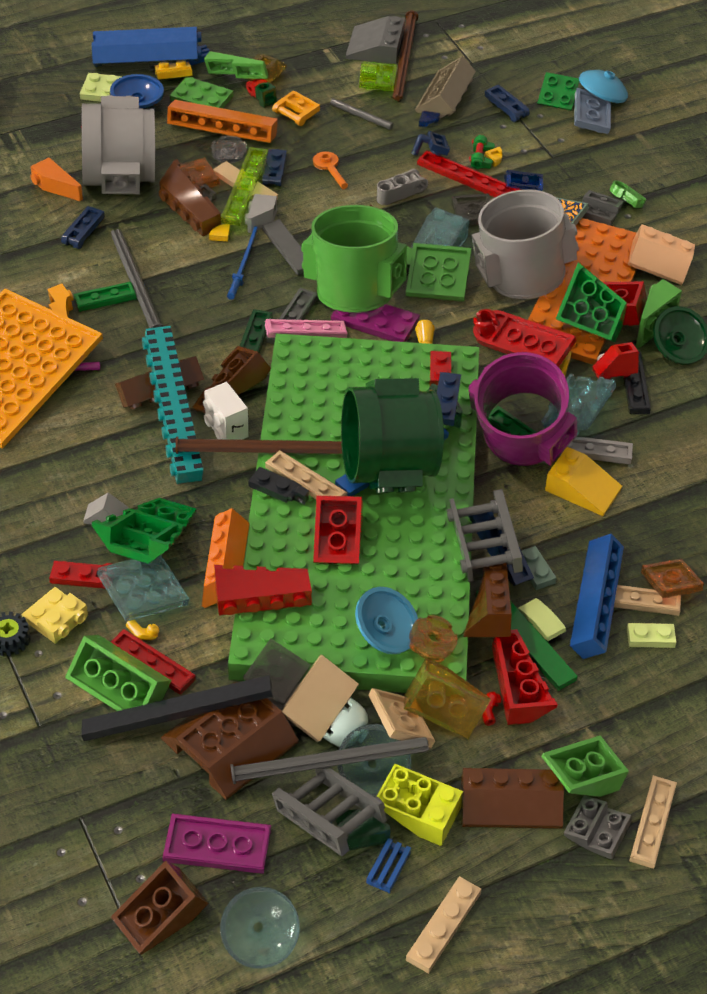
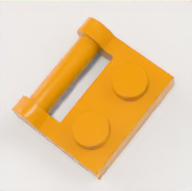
[272,90,320,126]

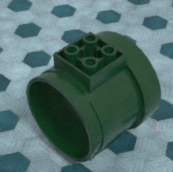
[341,378,444,493]

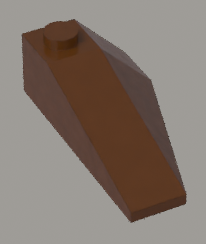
[193,346,271,413]

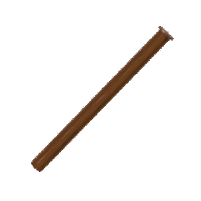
[393,10,419,102]
[176,436,342,454]

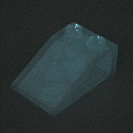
[411,207,469,248]

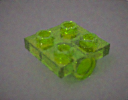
[359,61,397,91]

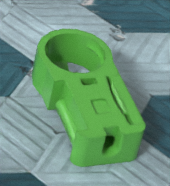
[610,180,646,208]

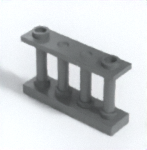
[446,489,523,582]
[272,767,387,856]

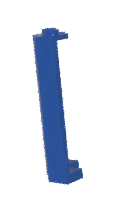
[92,27,202,67]

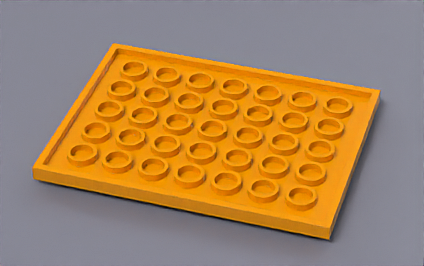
[0,289,103,449]

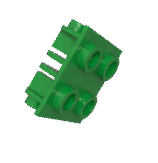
[537,72,580,111]

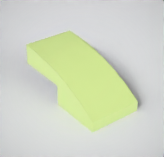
[518,598,566,641]

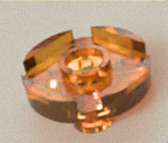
[409,615,458,663]

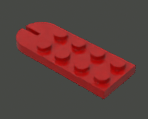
[473,309,577,368]

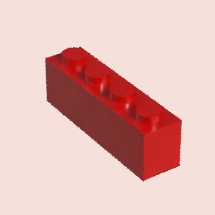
[214,564,312,616]
[492,629,558,725]

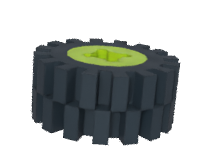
[0,612,30,656]

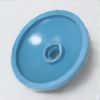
[579,70,628,103]
[355,587,419,654]

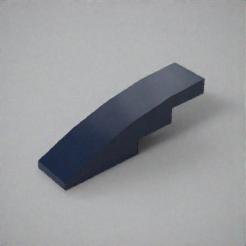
[468,512,534,586]

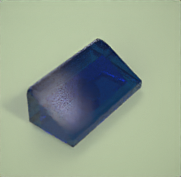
[504,170,543,191]

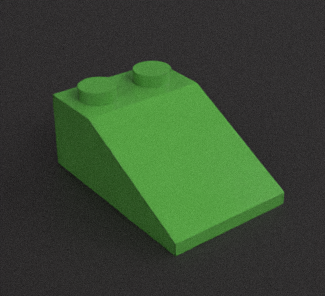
[636,279,682,348]
[541,736,629,797]

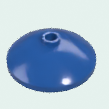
[110,74,164,109]

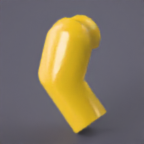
[126,619,159,640]

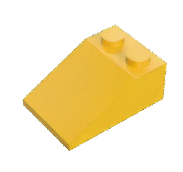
[545,447,622,516]

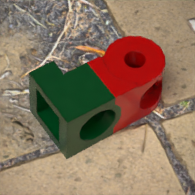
[246,79,277,108]

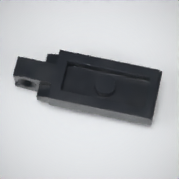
[248,467,309,505]

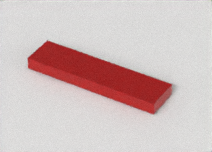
[111,629,196,695]

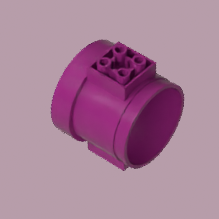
[468,352,577,466]

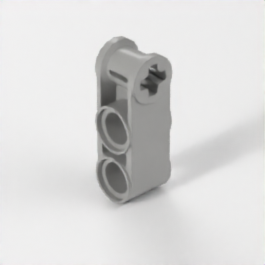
[377,169,428,205]

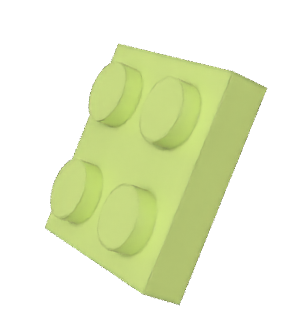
[80,73,121,102]

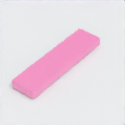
[265,319,347,338]

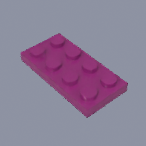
[331,304,420,342]

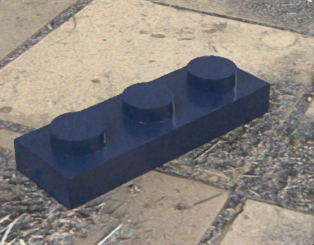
[437,372,461,426]

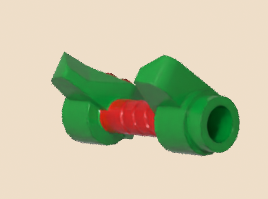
[469,135,495,169]

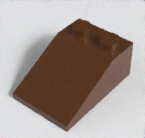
[111,861,209,955]

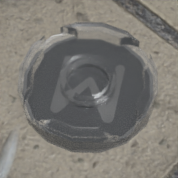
[211,135,247,163]

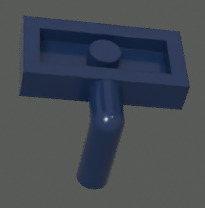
[411,131,450,156]

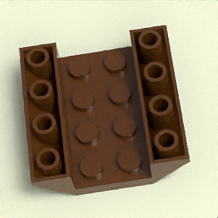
[161,682,299,800]

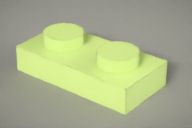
[627,623,676,648]

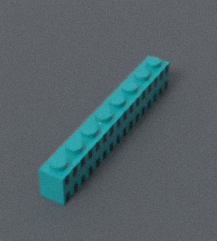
[142,326,203,484]

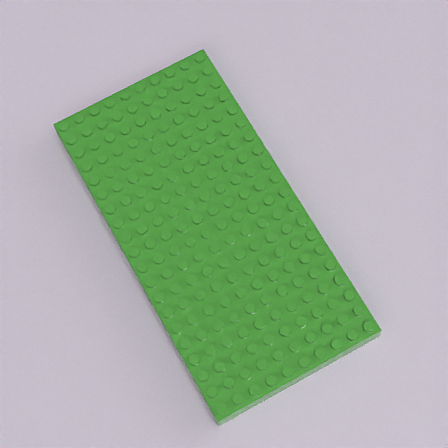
[228,333,479,697]

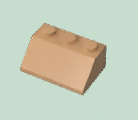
[628,224,695,285]

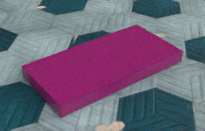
[162,813,271,874]

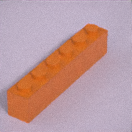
[167,100,278,143]

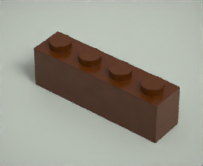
[159,159,221,237]
[115,356,204,409]
[463,563,512,637]

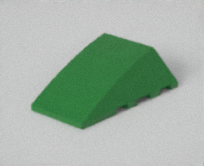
[92,498,197,564]

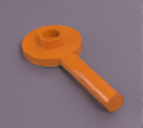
[313,152,348,189]

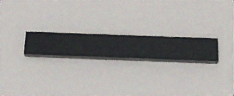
[81,675,273,741]

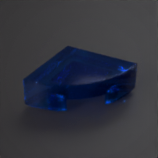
[419,111,440,127]

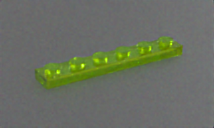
[221,147,268,226]

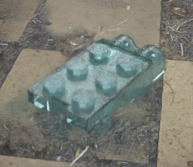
[541,374,616,435]

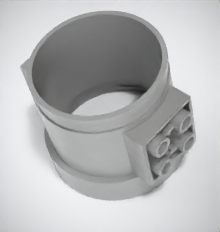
[82,95,155,194]
[472,190,579,299]

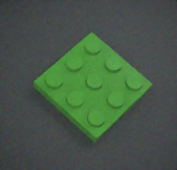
[406,243,471,301]

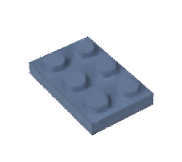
[574,88,611,134]

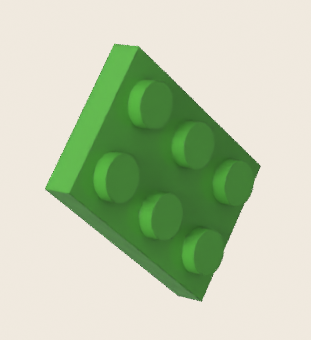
[170,76,233,108]

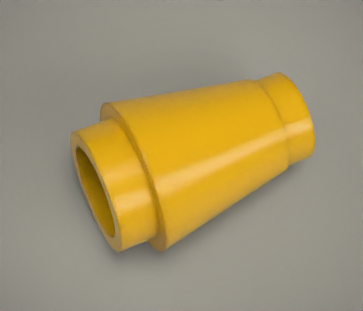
[415,320,435,344]

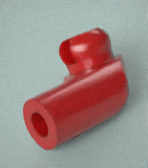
[479,691,502,726]

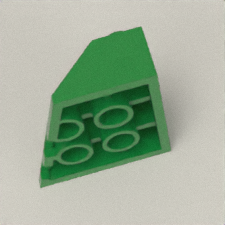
[556,262,627,343]

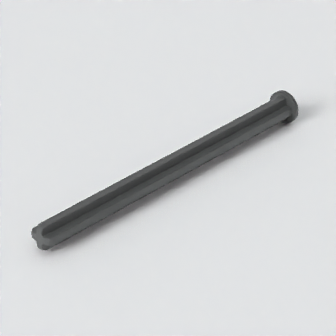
[111,229,164,328]
[230,737,429,784]

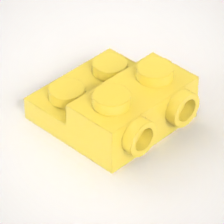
[22,587,88,644]

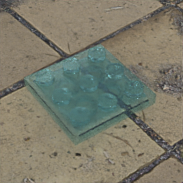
[97,555,189,622]

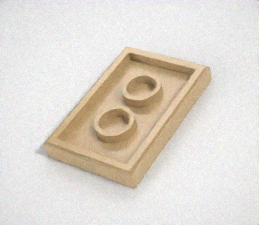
[281,655,359,742]
[368,688,435,748]

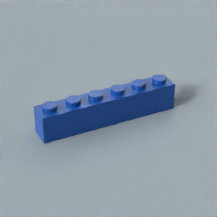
[570,534,624,659]

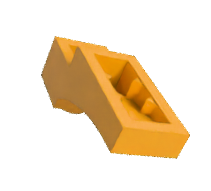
[48,284,74,317]

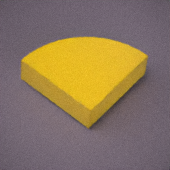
[484,147,502,167]
[209,224,230,242]

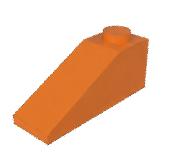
[30,158,83,201]

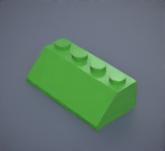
[65,635,172,711]

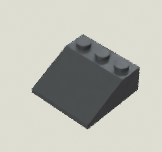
[345,16,405,65]

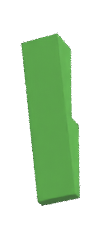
[204,51,269,79]

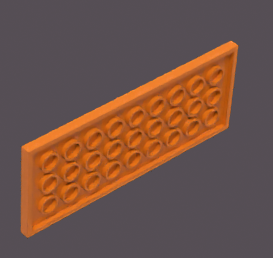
[528,218,638,365]

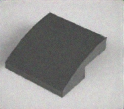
[582,190,624,226]

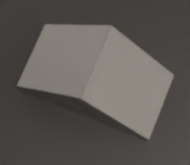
[83,493,129,524]

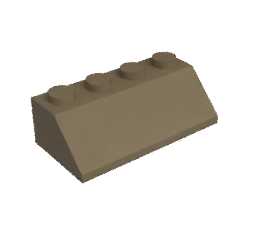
[415,56,476,118]

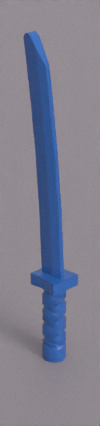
[227,226,258,300]

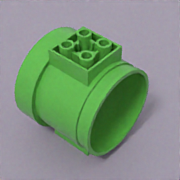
[301,205,407,312]

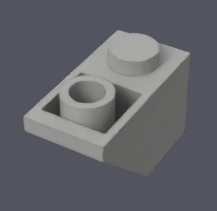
[245,194,277,233]

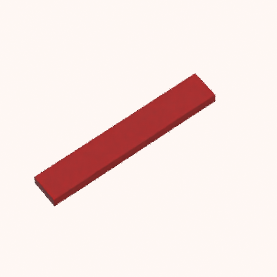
[417,150,521,197]

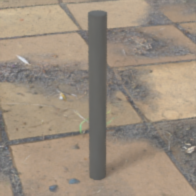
[330,98,393,130]

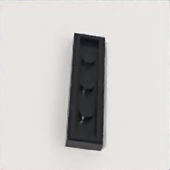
[623,351,651,414]

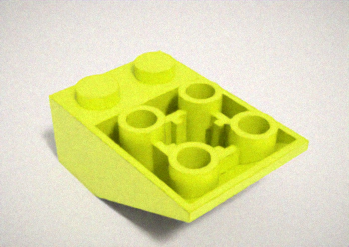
[376,764,463,846]

